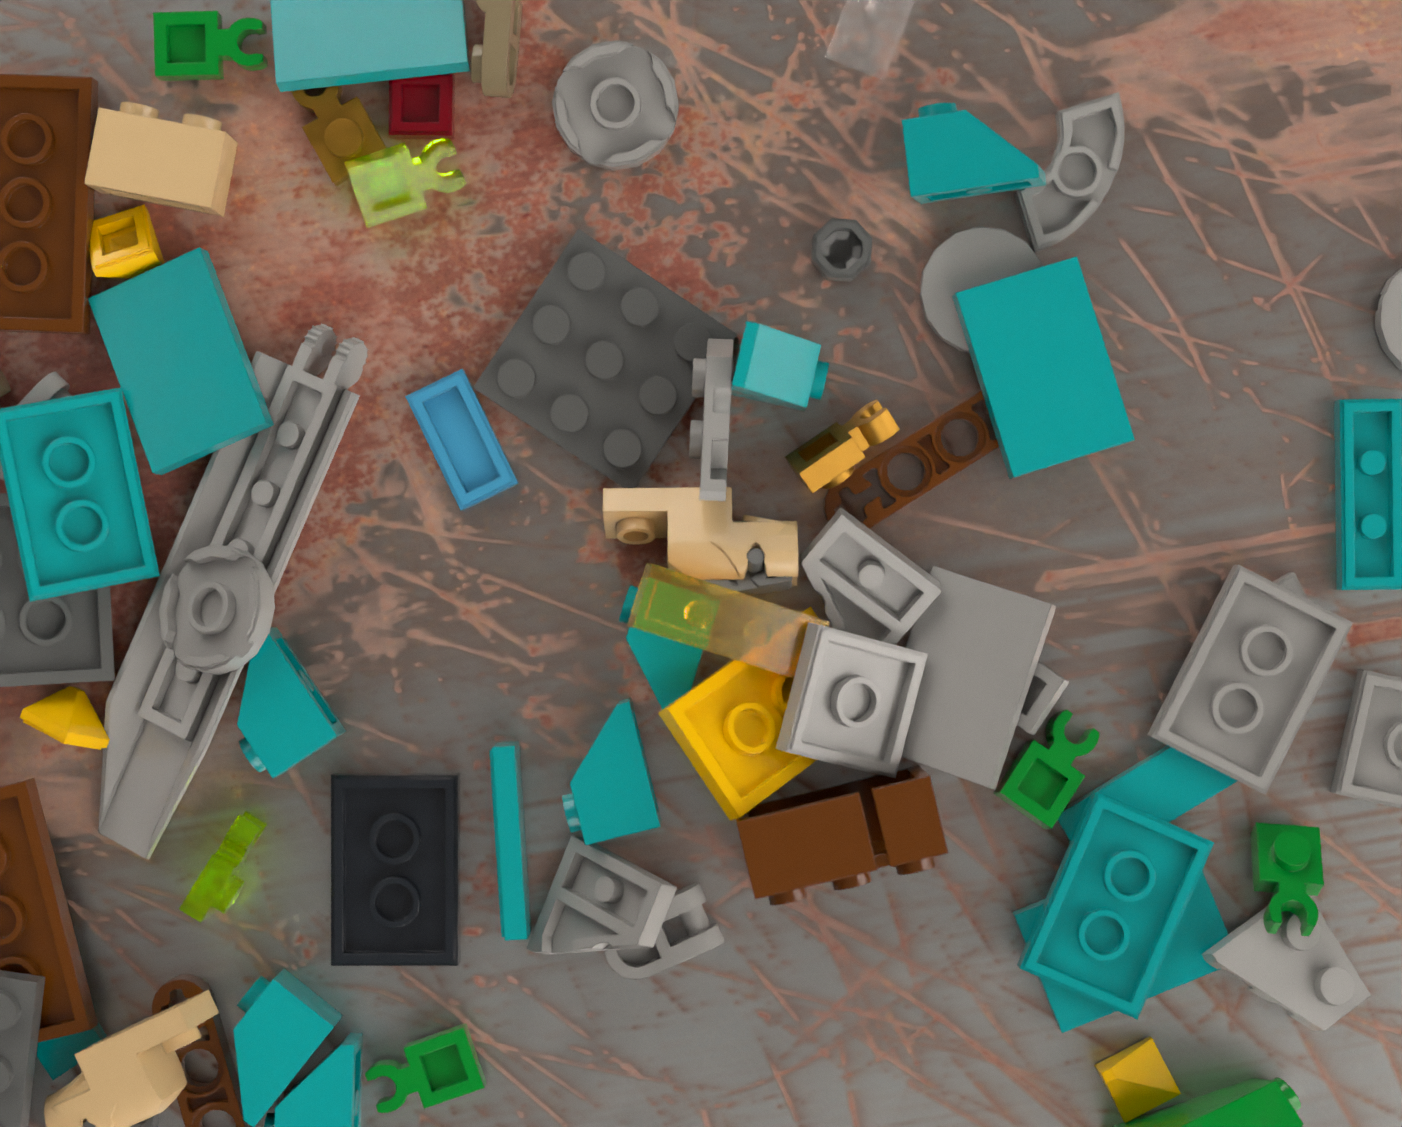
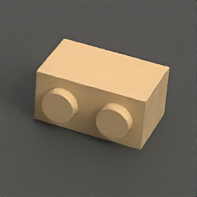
[84,102,238,217]

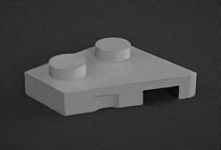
[526,835,677,955]

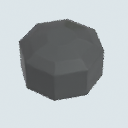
[811,218,872,282]

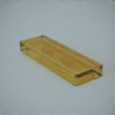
[627,563,830,679]

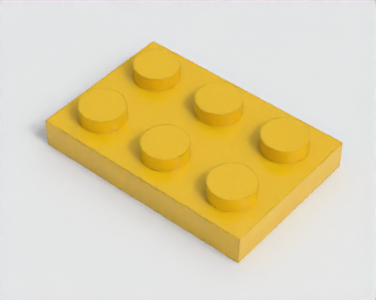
[658,606,824,821]

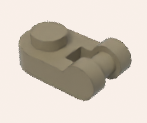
[471,0,522,98]

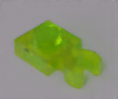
[344,138,466,228]
[179,811,268,923]

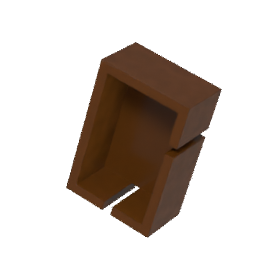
[736,765,948,906]

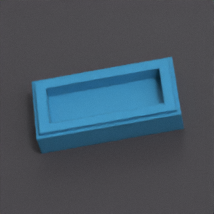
[405,369,519,511]

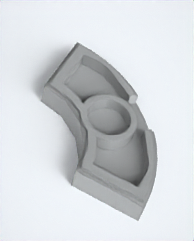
[1014,92,1124,253]

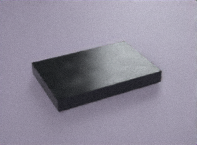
[331,773,460,966]

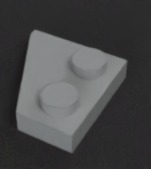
[689,338,733,501]
[801,507,942,645]
[1201,895,1372,1031]

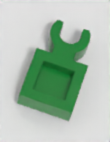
[153,11,268,81]
[993,709,1100,829]
[1250,822,1324,936]
[365,1023,487,1113]

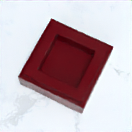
[388,73,455,140]

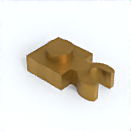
[291,85,391,186]
[785,399,900,494]

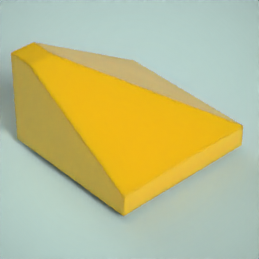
[89,204,165,278]
[19,686,110,750]
[1094,1036,1181,1123]

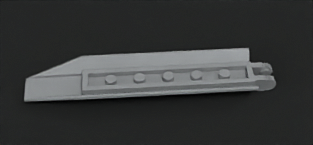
[98,323,369,859]

